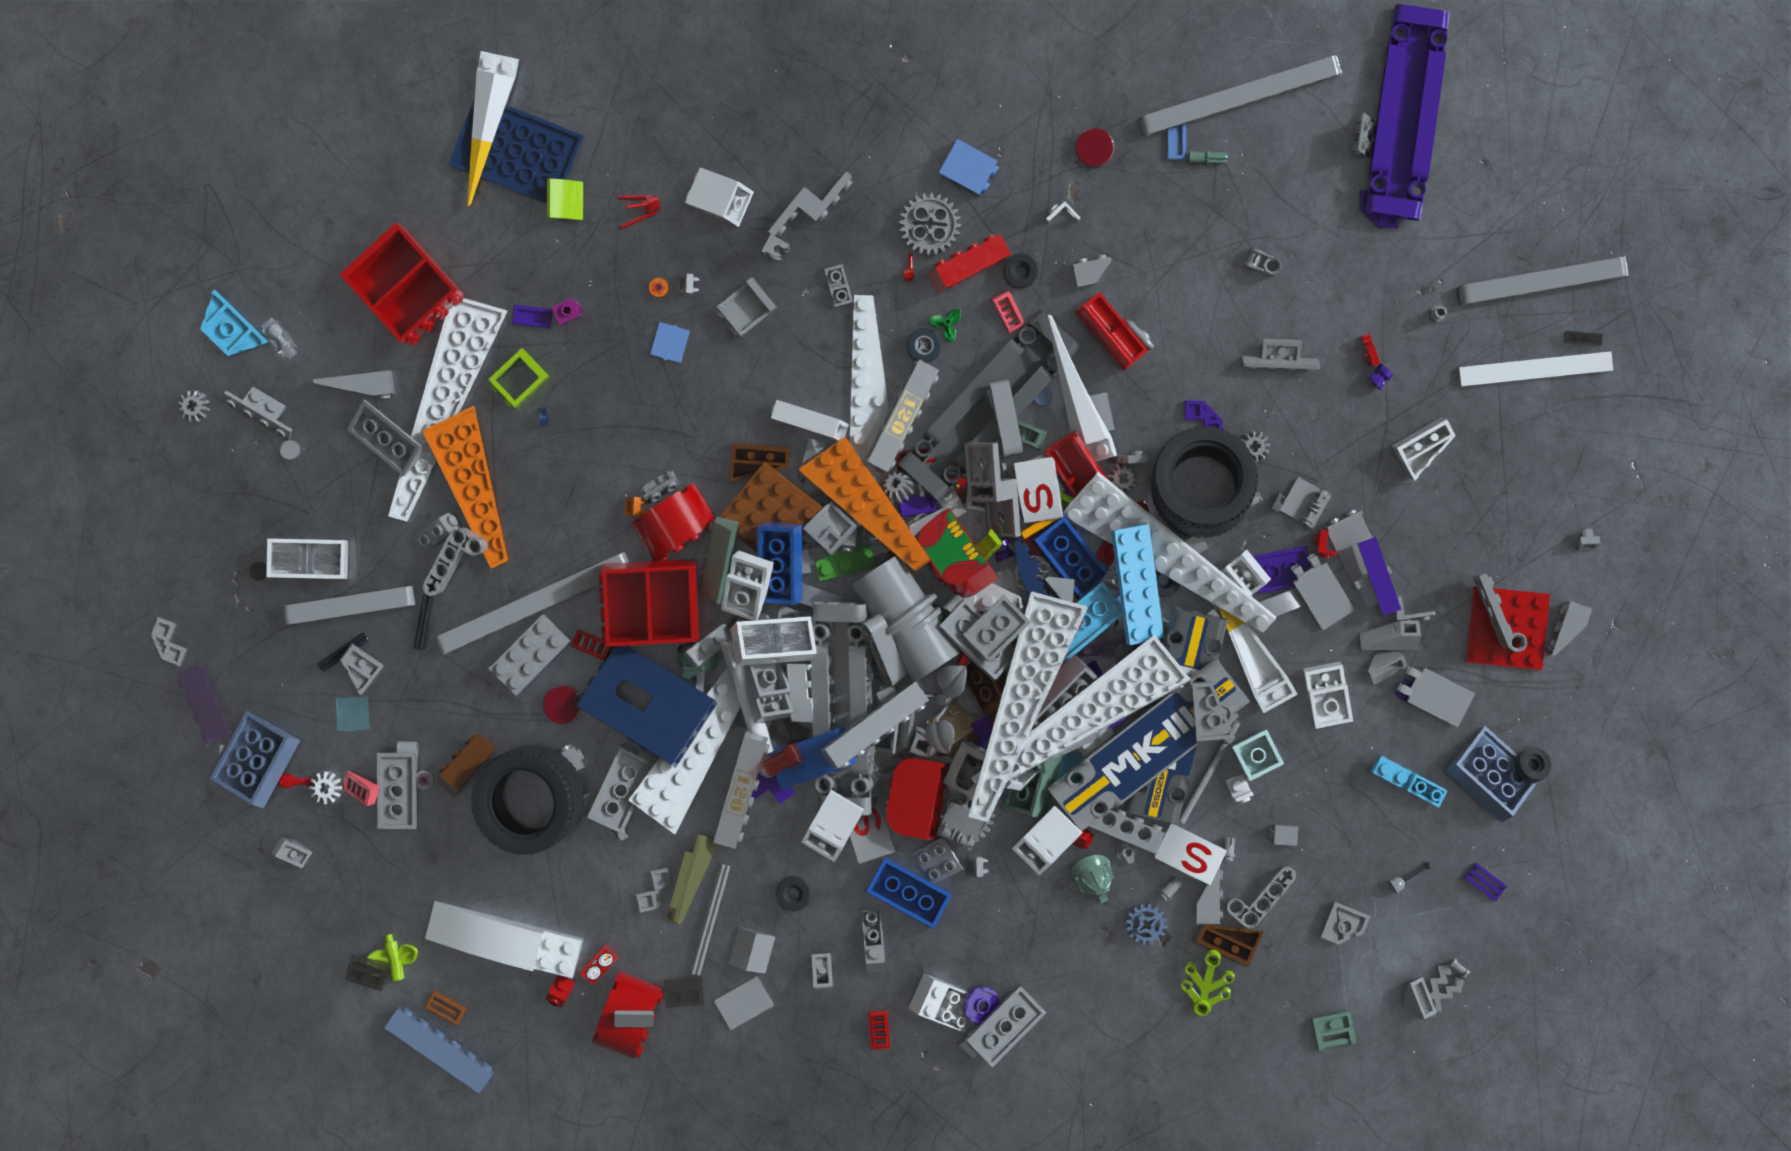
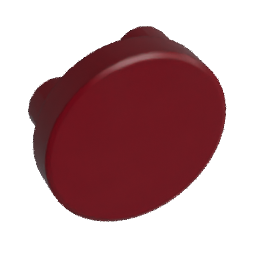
[1076,128,1114,167]
[543,686,581,724]

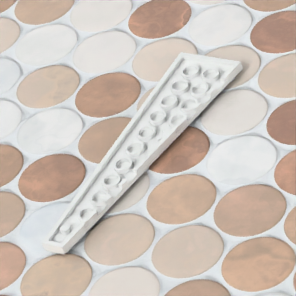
[848,295,904,525]
[388,298,508,522]
[1062,472,1276,632]
[968,592,1088,822]
[628,615,772,835]
[971,635,1191,785]

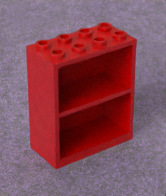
[339,222,465,346]
[598,559,699,647]

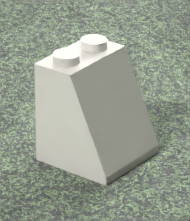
[685,168,754,227]

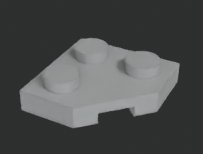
[1320,901,1370,945]

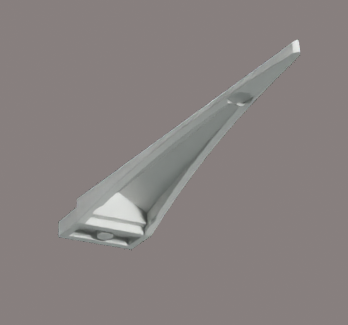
[1047,315,1117,462]

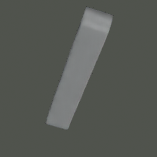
[281,586,416,625]

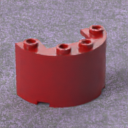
[630,483,716,561]
[592,971,664,1059]

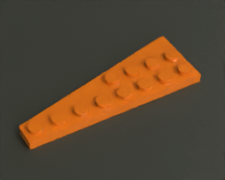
[422,406,508,569]
[799,437,930,571]

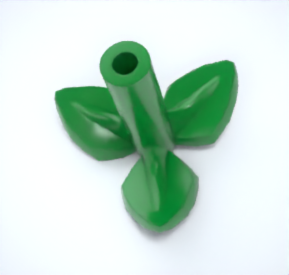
[929,309,961,342]

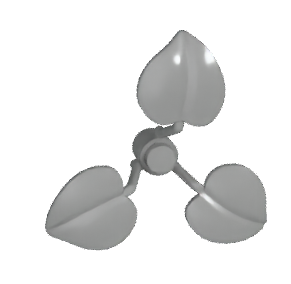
[896,665,967,754]

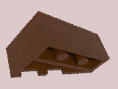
[730,442,791,482]
[436,733,496,798]
[1193,924,1264,967]

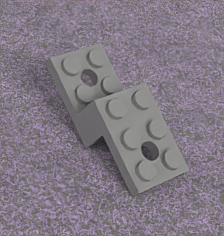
[965,442,1021,537]

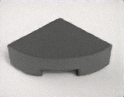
[1269,493,1285,512]

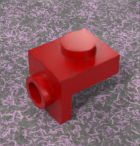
[1314,530,1337,559]
[545,975,575,1008]

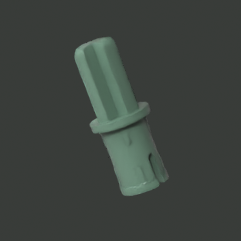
[1189,150,1228,165]

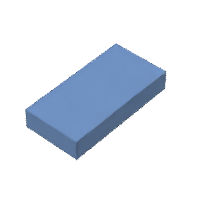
[1167,123,1186,160]

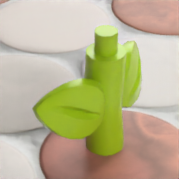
[365,934,418,981]

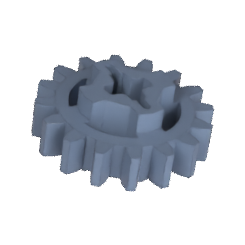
[1126,903,1168,945]

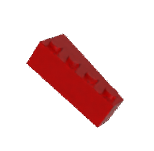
[926,234,1011,295]

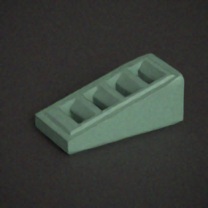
[1017,420,1047,451]

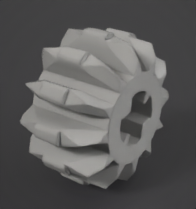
[177,390,210,423]
[1241,430,1271,463]
[881,470,915,504]

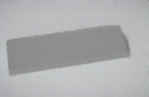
[347,400,422,477]

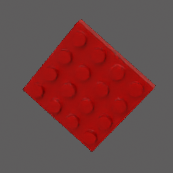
[1465,586,1550,670]

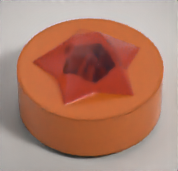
[649,278,668,298]

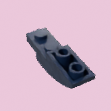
[1015,540,1055,598]

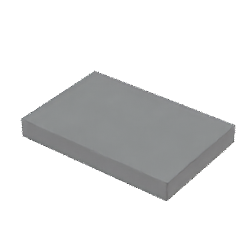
[962,595,1031,663]

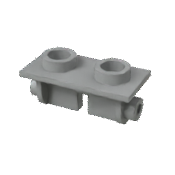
[640,470,681,504]

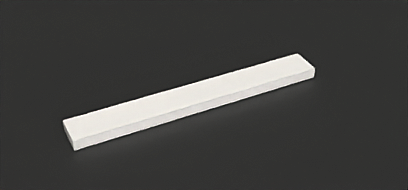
[1458,351,1613,387]

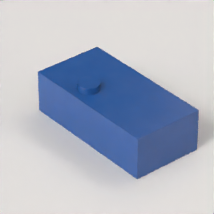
[1031,516,1108,600]
[757,522,803,605]
[768,726,857,790]
[865,858,952,929]

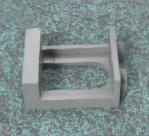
[943,740,987,801]

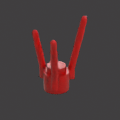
[618,194,660,229]

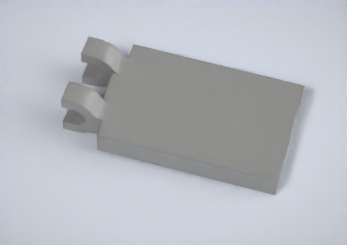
[1290,553,1355,630]
[1396,666,1475,727]

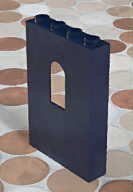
[577,646,717,768]

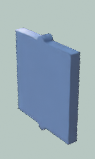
[650,322,690,363]

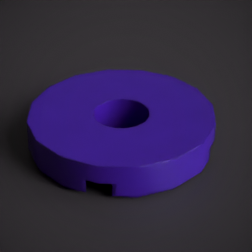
[963,986,1000,1025]

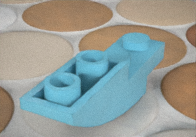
[1370,755,1448,807]

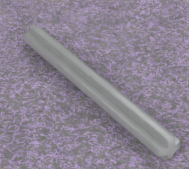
[690,864,730,976]

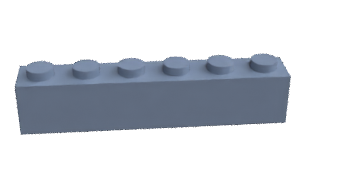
[384,1007,494,1094]

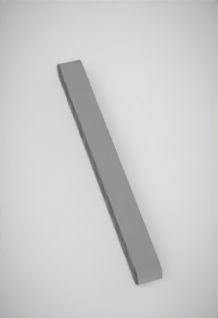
[1138,55,1342,137]
[434,552,629,656]

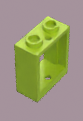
[488,348,550,408]

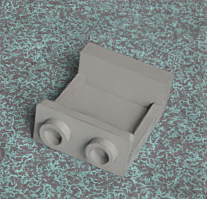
[716,277,777,337]

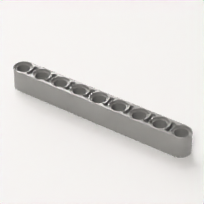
[1458,257,1629,305]

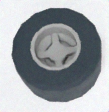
[907,328,941,363]

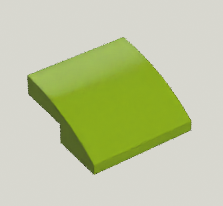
[547,179,583,221]

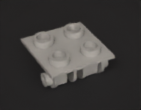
[1352,113,1376,157]
[1280,477,1332,529]
[936,801,984,850]
[912,837,963,885]

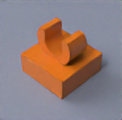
[625,497,647,517]

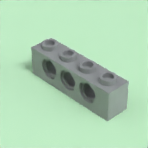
[1089,803,1165,854]

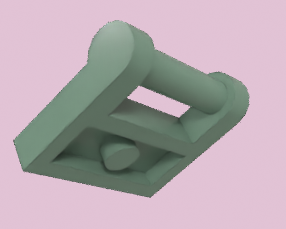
[1312,1011,1357,1052]

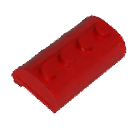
[1075,292,1148,371]
[1044,431,1107,497]

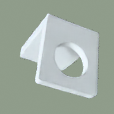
[1045,201,1080,223]

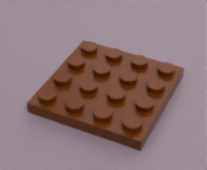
[719,461,823,553]

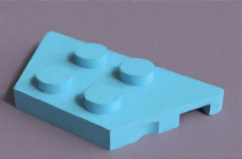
[200,289,269,356]

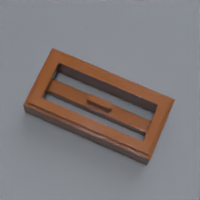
[424,990,468,1026]

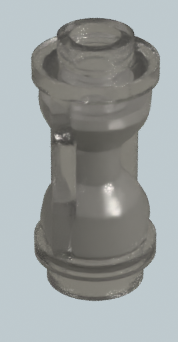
[261,318,298,359]

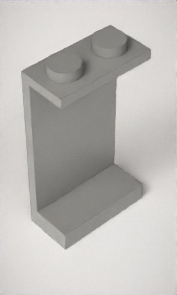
[1325,509,1392,589]

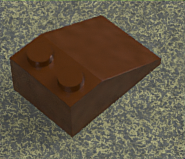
[965,655,1006,717]

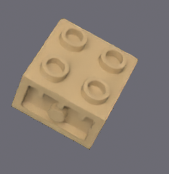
[927,701,980,759]

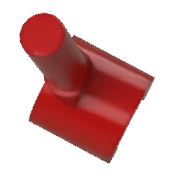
[903,253,914,281]

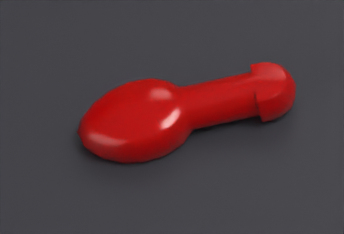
[277,774,313,788]

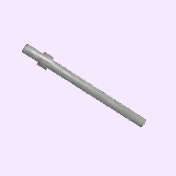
[1179,721,1240,824]

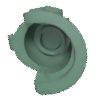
[674,639,718,680]
[1070,855,1115,903]

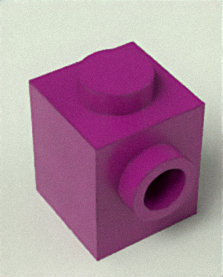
[551,298,583,326]

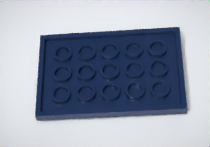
[448,98,584,204]

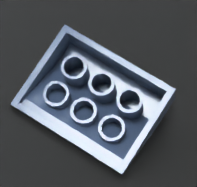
[210,711,301,808]
[1445,726,1538,823]

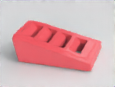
[990,290,1026,333]
[343,771,379,806]

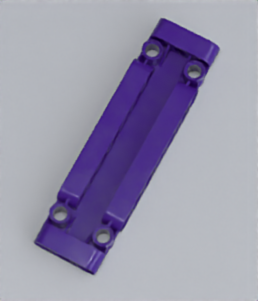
[1365,4,1450,221]

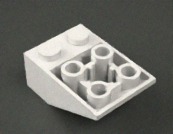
[801,790,864,862]
[1012,806,1083,875]
[909,973,970,1032]

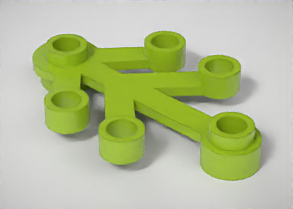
[1181,950,1235,1016]

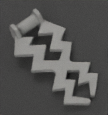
[1429,959,1470,1017]

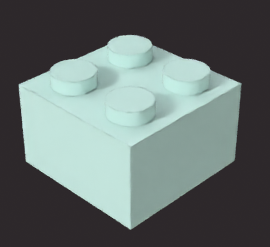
[1230,729,1284,781]

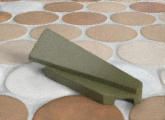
[666,833,718,924]

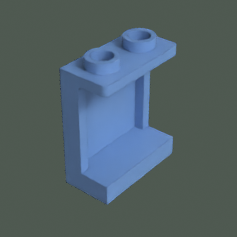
[939,139,999,196]

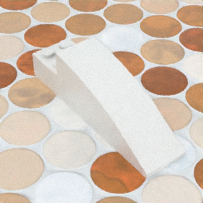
[425,901,584,978]

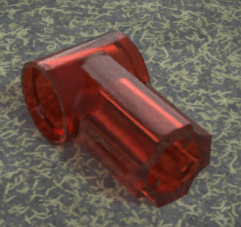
[763,743,804,776]

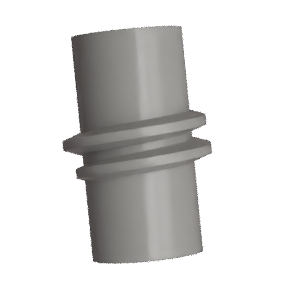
[851,556,962,682]

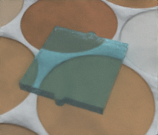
[336,695,370,733]

